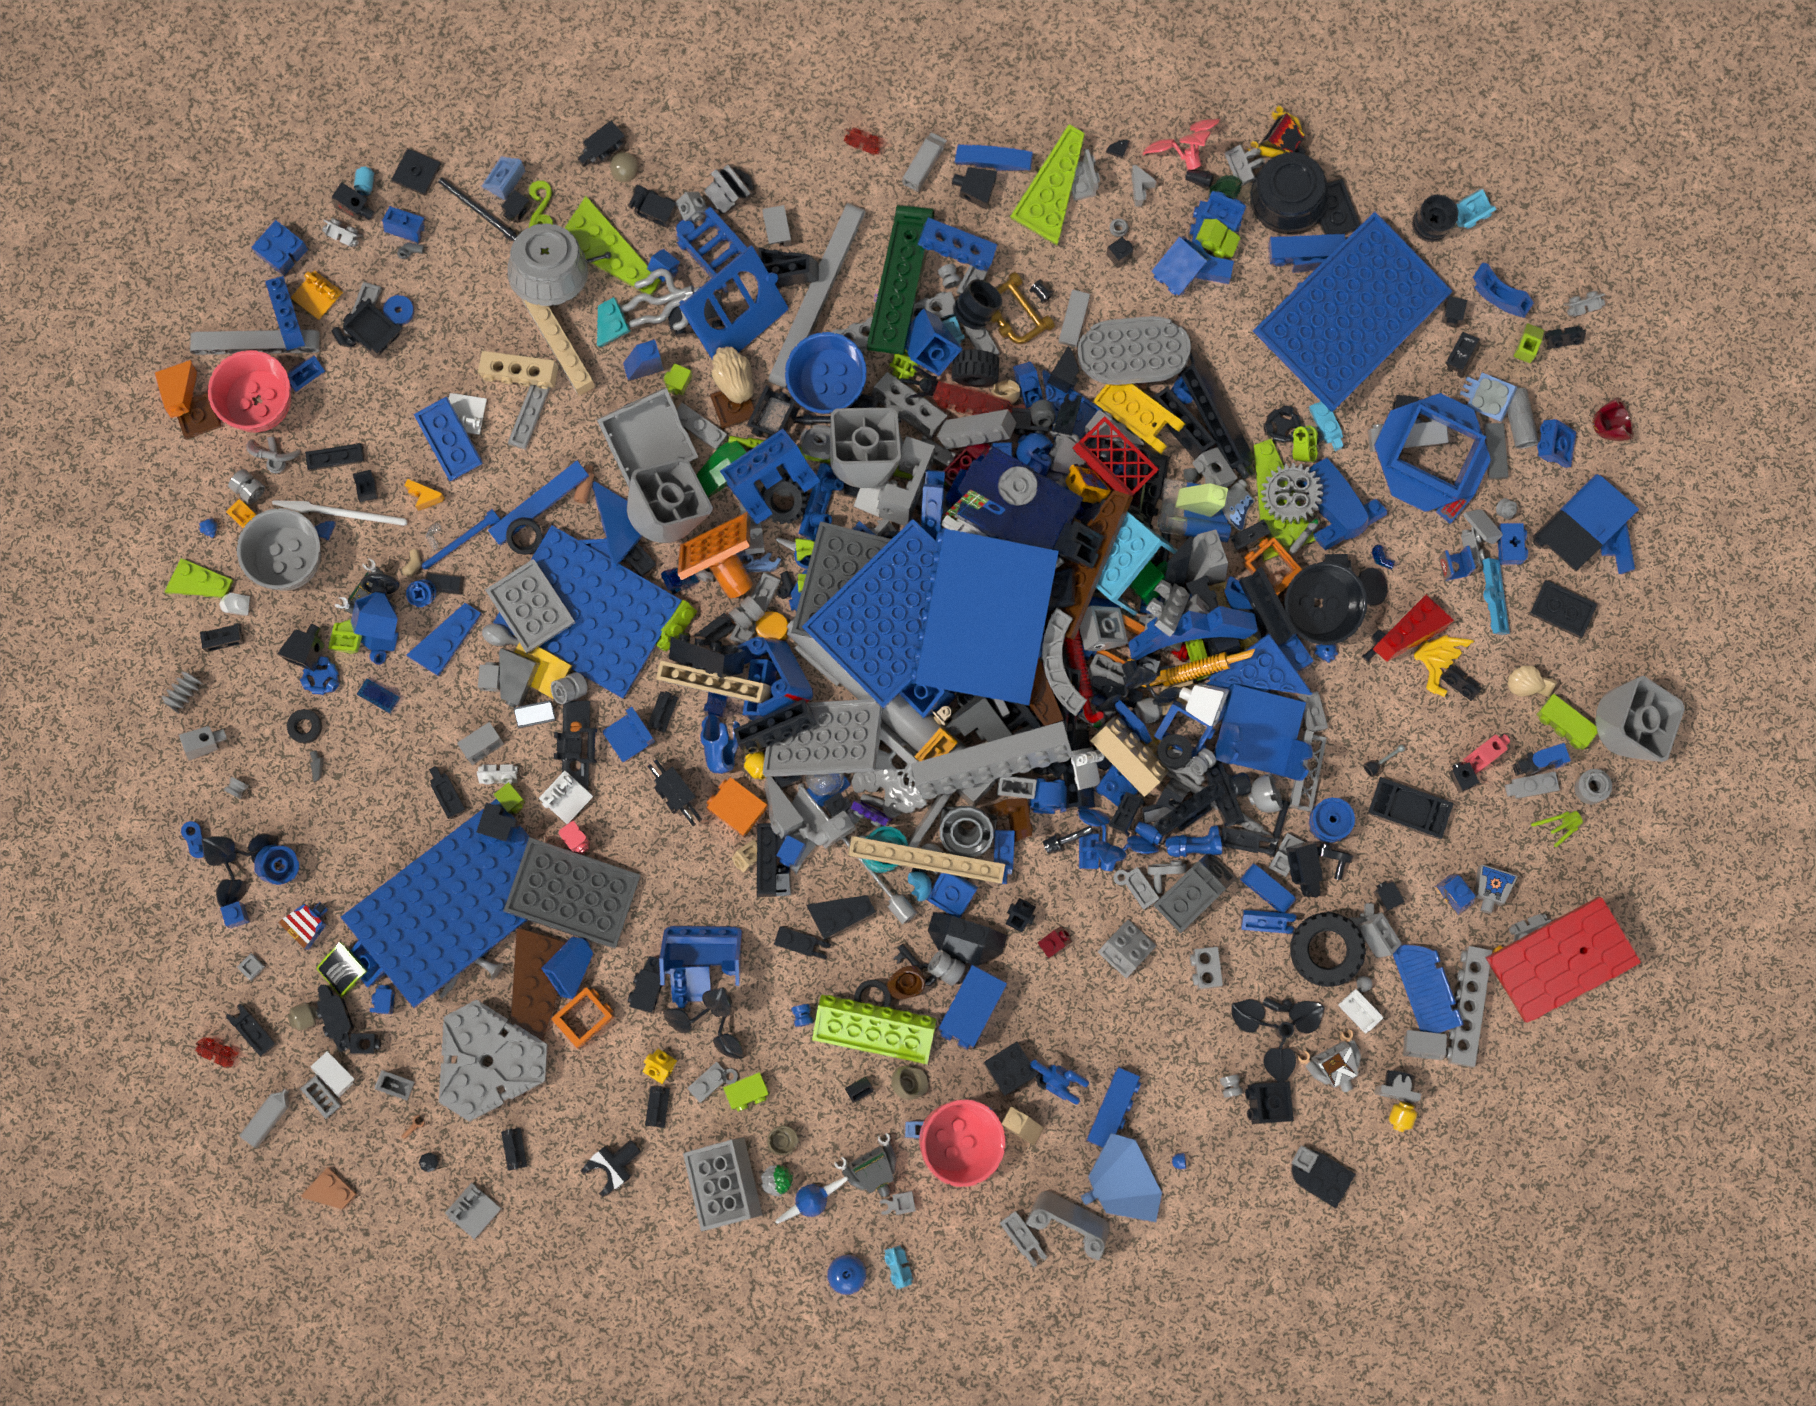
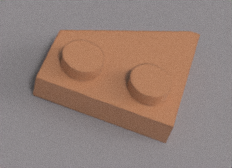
[301,1167,357,1209]

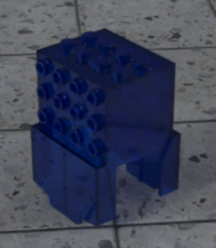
[945,446,1083,550]

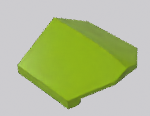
[328,619,362,654]

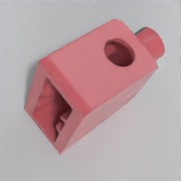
[1463,734,1510,774]

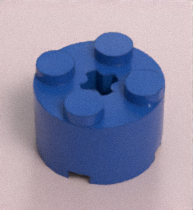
[1028,779,1067,814]
[254,845,299,885]

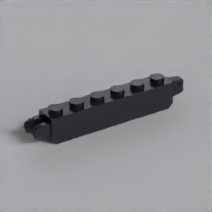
[1181,349,1255,479]

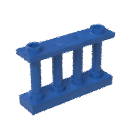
[676,207,747,294]
[921,470,945,541]

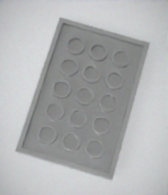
[763,699,882,777]

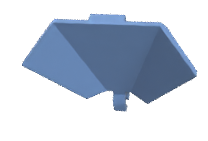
[1080,1133,1162,1222]

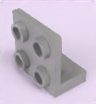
[1071,149,1100,201]
[1098,920,1156,978]

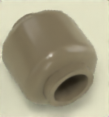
[287,1002,318,1031]

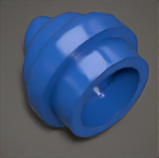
[198,518,218,538]

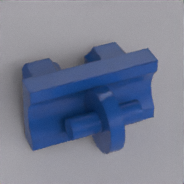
[1028,453,1051,484]
[1079,834,1099,869]

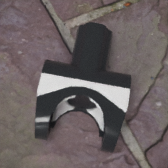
[580,1139,642,1198]

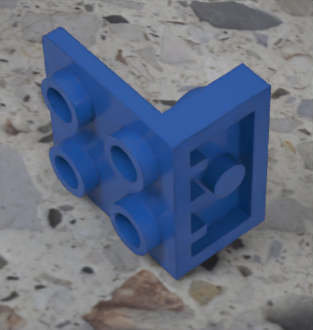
[602,707,655,762]

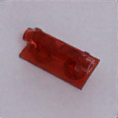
[844,127,883,155]
[195,1037,239,1068]

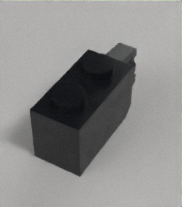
[627,956,662,1014]

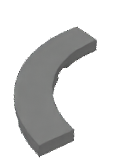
[1043,608,1087,716]

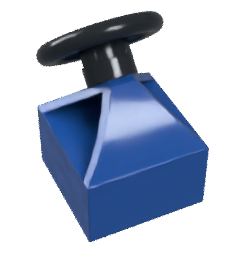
[351,573,399,641]

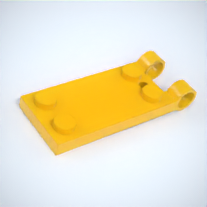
[1092,384,1185,454]

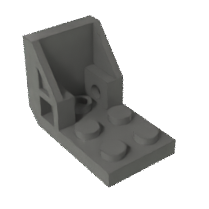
[1153,854,1237,934]

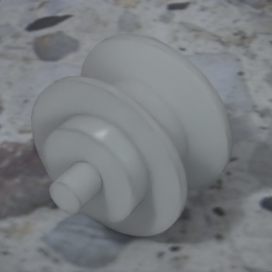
[1496,498,1517,519]

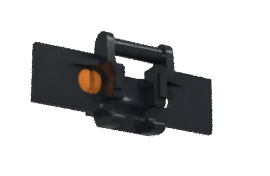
[553,701,597,792]

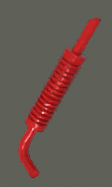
[1064,630,1104,723]

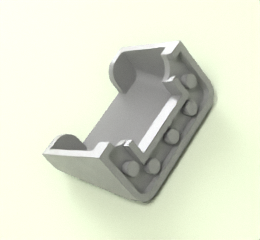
[1025,1191,1110,1261]

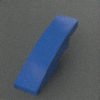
[955,145,1033,171]

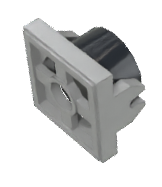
[1374,1070,1421,1103]

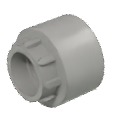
[1574,769,1612,805]

